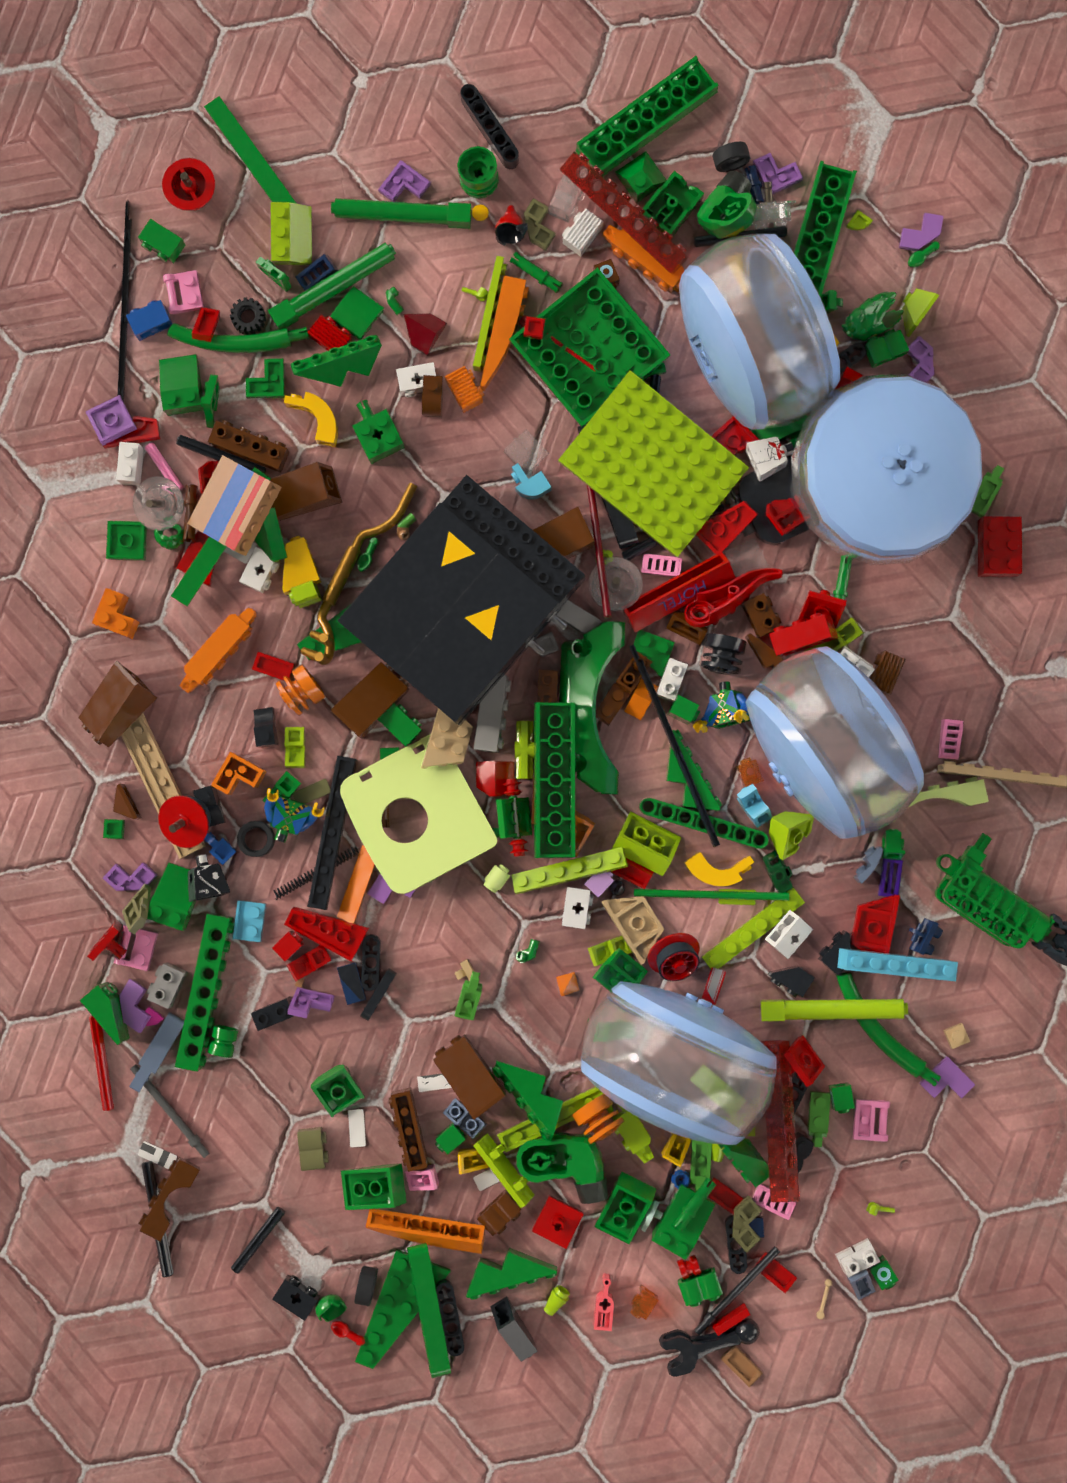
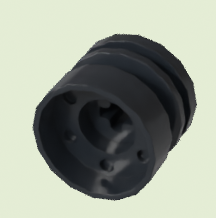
[701,633,747,675]

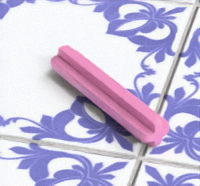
[145,442,184,493]

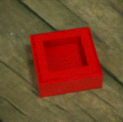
[524,316,545,339]

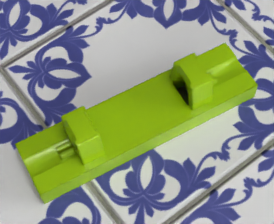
[474,1133,535,1208]

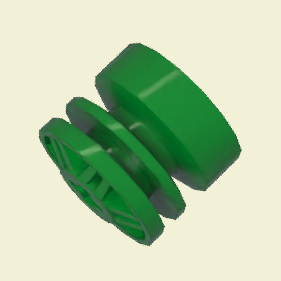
[457,146,499,199]

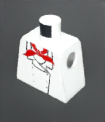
[746,437,795,482]

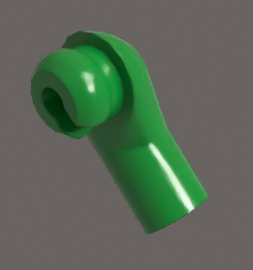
[385,287,404,315]
[516,939,540,963]

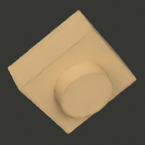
[943,1023,970,1049]

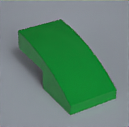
[262,771,301,803]

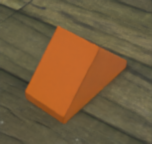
[624,678,659,720]

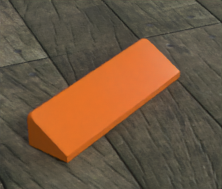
[337,845,375,924]

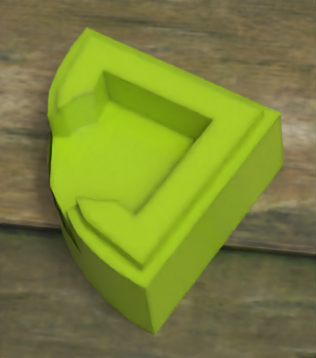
[846,210,873,231]

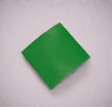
[330,286,384,340]
[592,948,648,999]

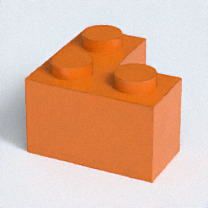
[92,588,140,640]
[211,752,267,795]

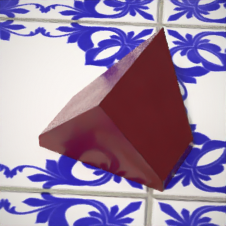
[403,313,447,356]

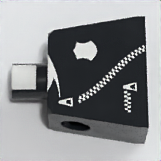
[188,854,230,902]

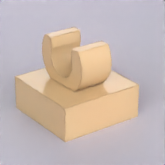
[455,959,475,981]

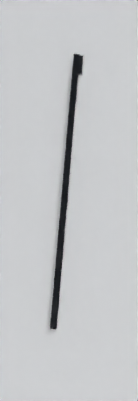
[117,200,132,402]
[629,644,720,847]

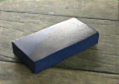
[337,962,366,1005]

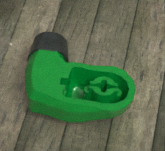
[697,171,757,239]
[516,1133,608,1204]

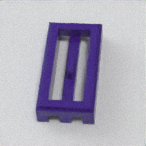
[878,858,903,897]

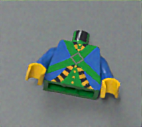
[693,681,750,733]
[264,788,325,843]

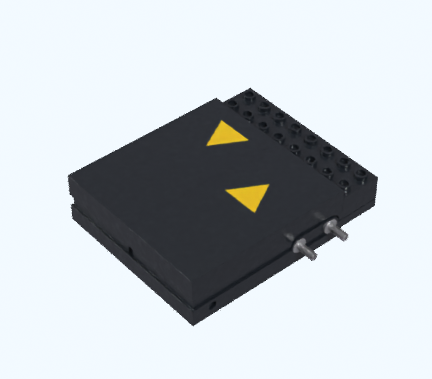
[337,474,586,726]

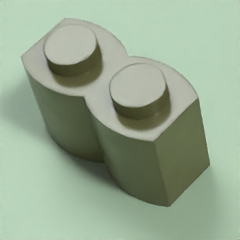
[297,1127,329,1171]

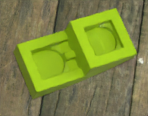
[284,727,305,768]
[588,935,632,966]

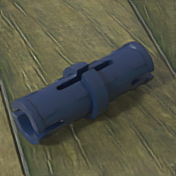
[745,165,764,206]

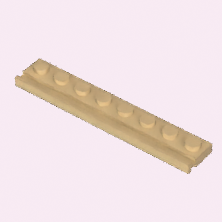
[121,713,206,859]
[937,761,1067,788]

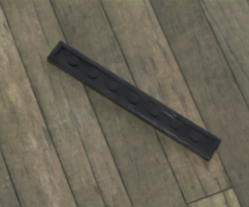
[307,756,357,910]

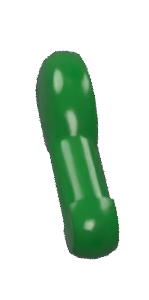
[908,241,940,267]
[357,537,379,572]

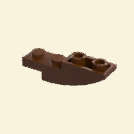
[596,652,652,726]

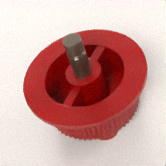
[162,158,215,211]

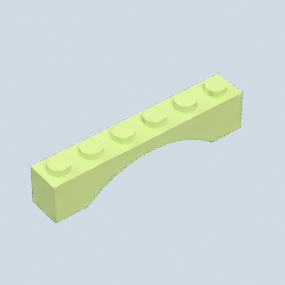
[867,777,989,826]

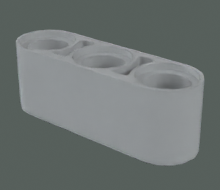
[556,600,602,634]

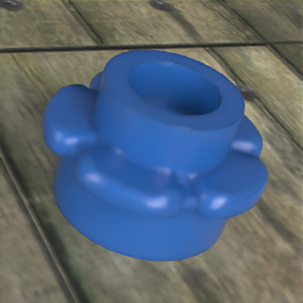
[671,1169,690,1189]

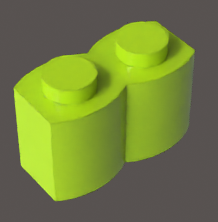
[289,580,322,609]

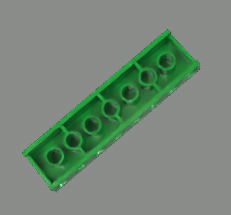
[575,56,719,180]
[793,161,857,298]
[534,702,575,858]

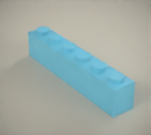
[837,948,958,982]

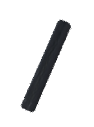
[231,1207,285,1274]

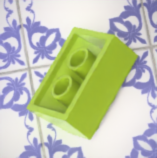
[271,202,312,265]
[612,811,681,876]

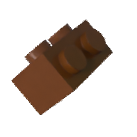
[741,593,782,639]

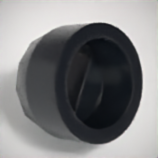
[610,880,625,896]

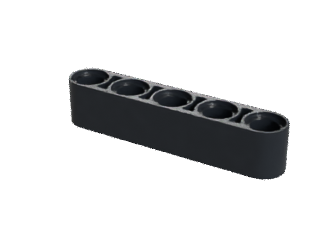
[460,84,519,169]

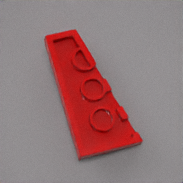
[284,907,369,961]

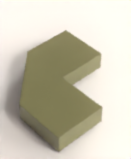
[524,198,556,251]
[732,1195,762,1253]

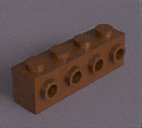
[207,420,289,473]
[389,1087,429,1172]

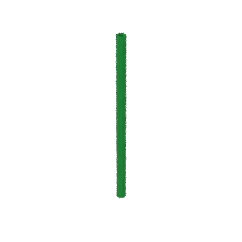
[634,889,789,901]

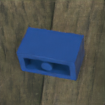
[126,300,173,341]

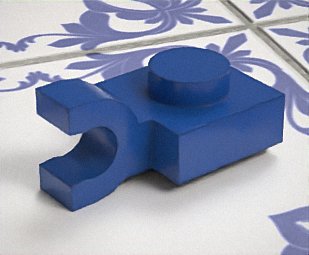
[204,832,237,865]

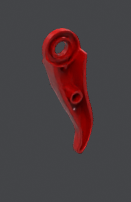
[684,568,783,627]

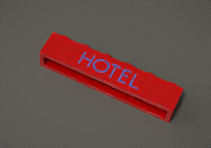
[621,552,735,632]

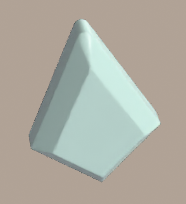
[640,1201,663,1232]

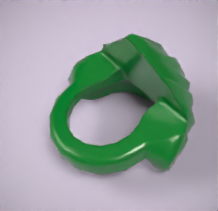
[154,522,184,550]

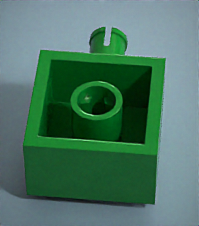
[352,400,405,464]

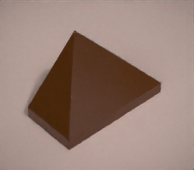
[666,612,708,645]
[113,784,142,820]

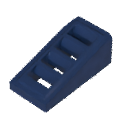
[295,254,339,291]

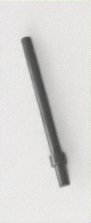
[130,1064,210,1158]

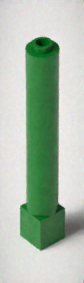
[331,198,472,229]
[268,242,396,329]

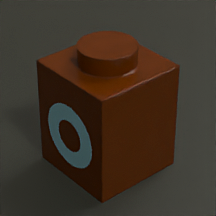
[593,259,620,289]

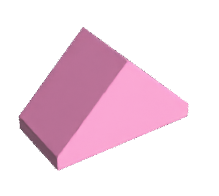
[405,1164,439,1191]

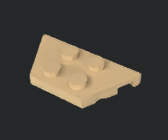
[421,708,473,769]
[601,896,664,965]

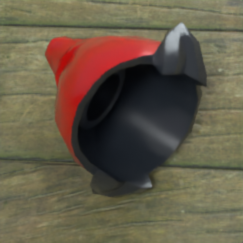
[495,205,528,246]

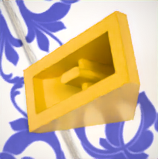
[661,1133,692,1167]
[458,1148,489,1175]

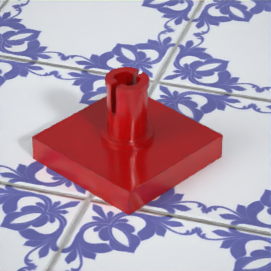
[798,590,847,629]
[87,920,127,961]
[783,1035,825,1087]
[532,1195,584,1249]

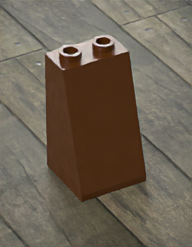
[270,462,343,521]
[533,507,595,560]
[78,661,157,747]
[331,662,410,739]
[433,1034,506,1120]

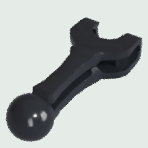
[659,1318,760,1377]

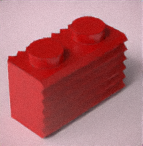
[307,315,352,351]

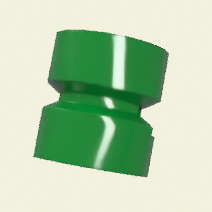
[208,1025,239,1058]

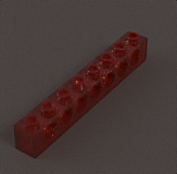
[559,151,688,275]
[761,1040,800,1202]

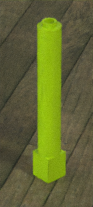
[761,999,908,1021]

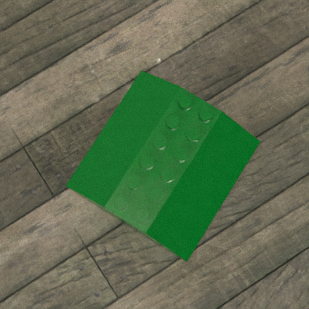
[509,267,670,427]

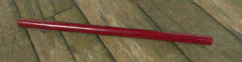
[587,485,612,618]

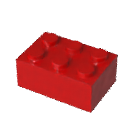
[978,516,1022,577]
[769,612,838,657]

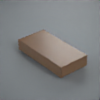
[721,1345,763,1387]

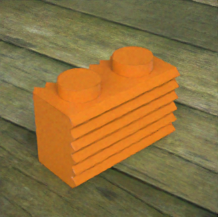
[445,366,485,413]

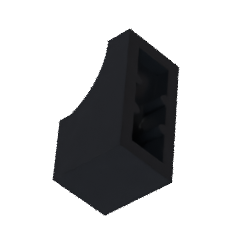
[253,707,279,748]
[193,786,226,827]

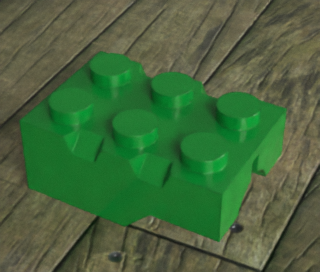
[639,170,704,243]

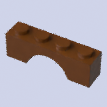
[138,1157,200,1241]

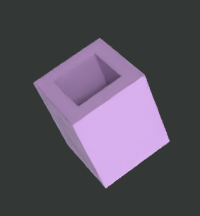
[584,871,614,898]

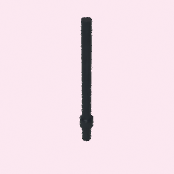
[694,1246,781,1335]

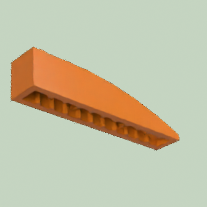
[480,276,529,391]
[365,1209,485,1254]

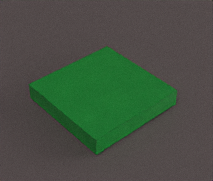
[106,521,147,561]

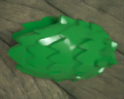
[841,291,904,341]

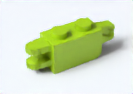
[608,1104,654,1164]

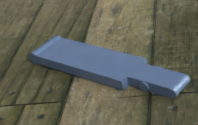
[129,1012,184,1093]

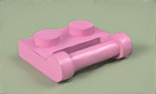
[163,270,204,314]
[114,925,158,971]
[853,1099,890,1142]

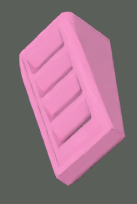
[641,554,682,578]
[938,719,964,760]
[752,1184,796,1220]

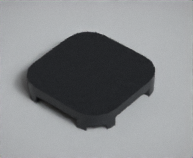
[738,455,823,545]

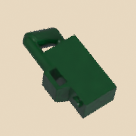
[763,850,793,893]

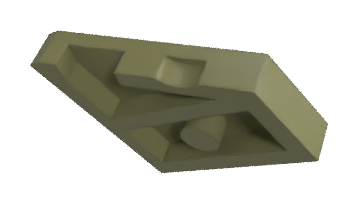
[122,883,151,934]

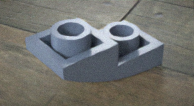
[853,846,883,883]
[443,1098,487,1139]

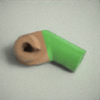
[397,513,417,540]

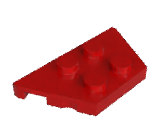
[850,894,900,953]

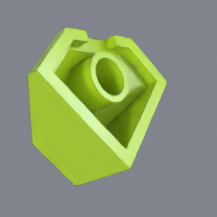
[769,811,814,860]

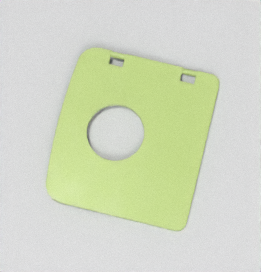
[340,734,497,894]

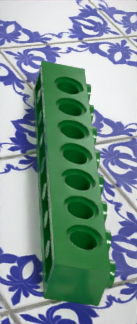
[175,913,235,1072]

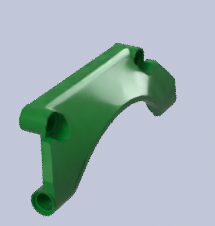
[559,621,626,795]

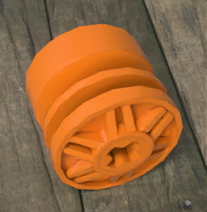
[275,664,326,716]
[572,1094,624,1144]

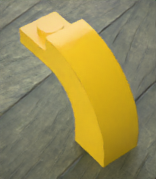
[284,392,338,447]
[683,852,754,886]

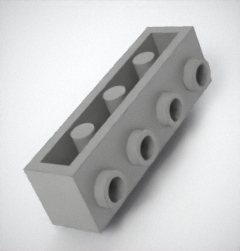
[474,675,511,753]

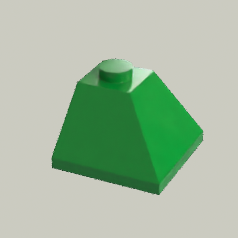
[615,151,666,203]

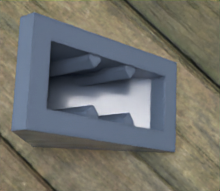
[845,1269,876,1300]

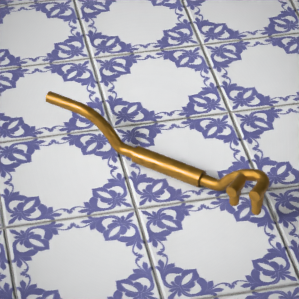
[301,483,417,665]

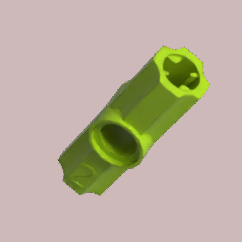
[515,721,534,779]

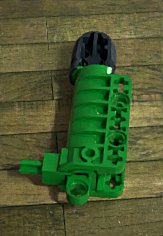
[935,833,1067,966]

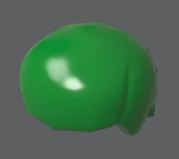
[315,1294,347,1322]

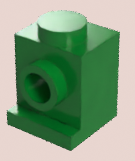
[882,829,905,860]

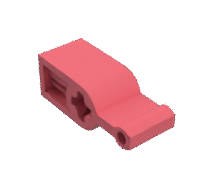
[593,1273,614,1331]

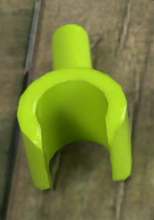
[461,287,488,302]
[866,1202,895,1216]

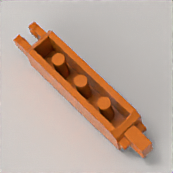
[603,225,684,294]
[179,607,257,693]

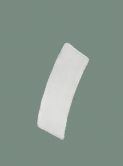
[348,1109,366,1147]

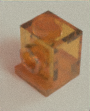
[736,757,764,788]
[630,1284,659,1320]

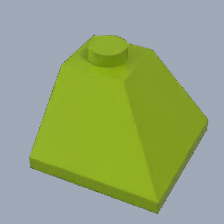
[901,288,940,337]

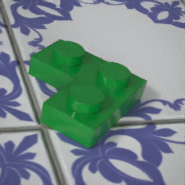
[246,358,285,399]

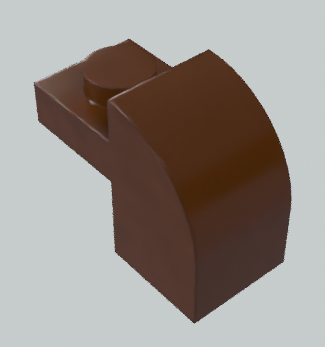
[422,375,443,417]

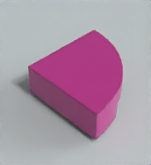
[145,1006,165,1026]

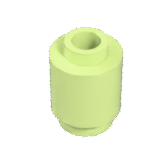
[483,864,510,893]

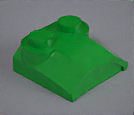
[311,1064,365,1117]

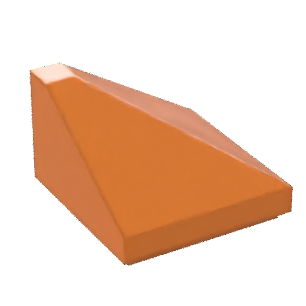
[556,972,580,997]

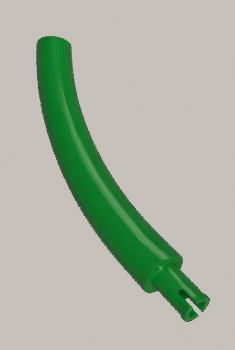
[167,323,309,353]
[836,972,941,1086]

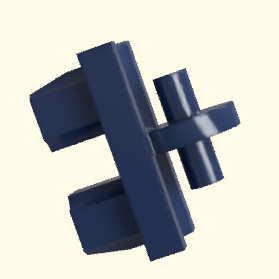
[909,918,943,955]

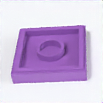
[86,395,137,445]

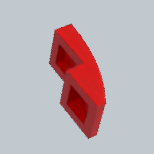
[286,945,332,981]

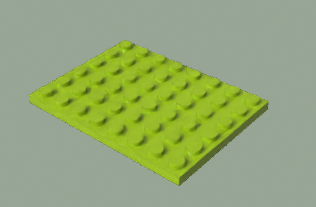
[558,370,749,557]

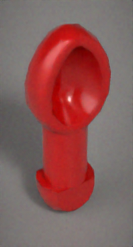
[331,1321,365,1346]

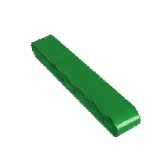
[639,798,769,849]
[407,1243,451,1379]

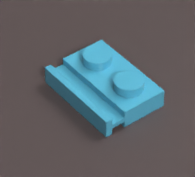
[233,900,266,942]

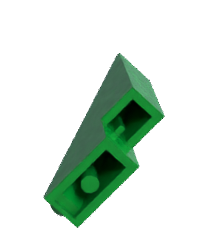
[291,335,382,387]
[254,507,287,562]
[666,729,722,811]
[492,1061,563,1142]
[466,1247,557,1300]

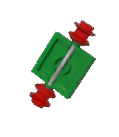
[496,779,532,857]

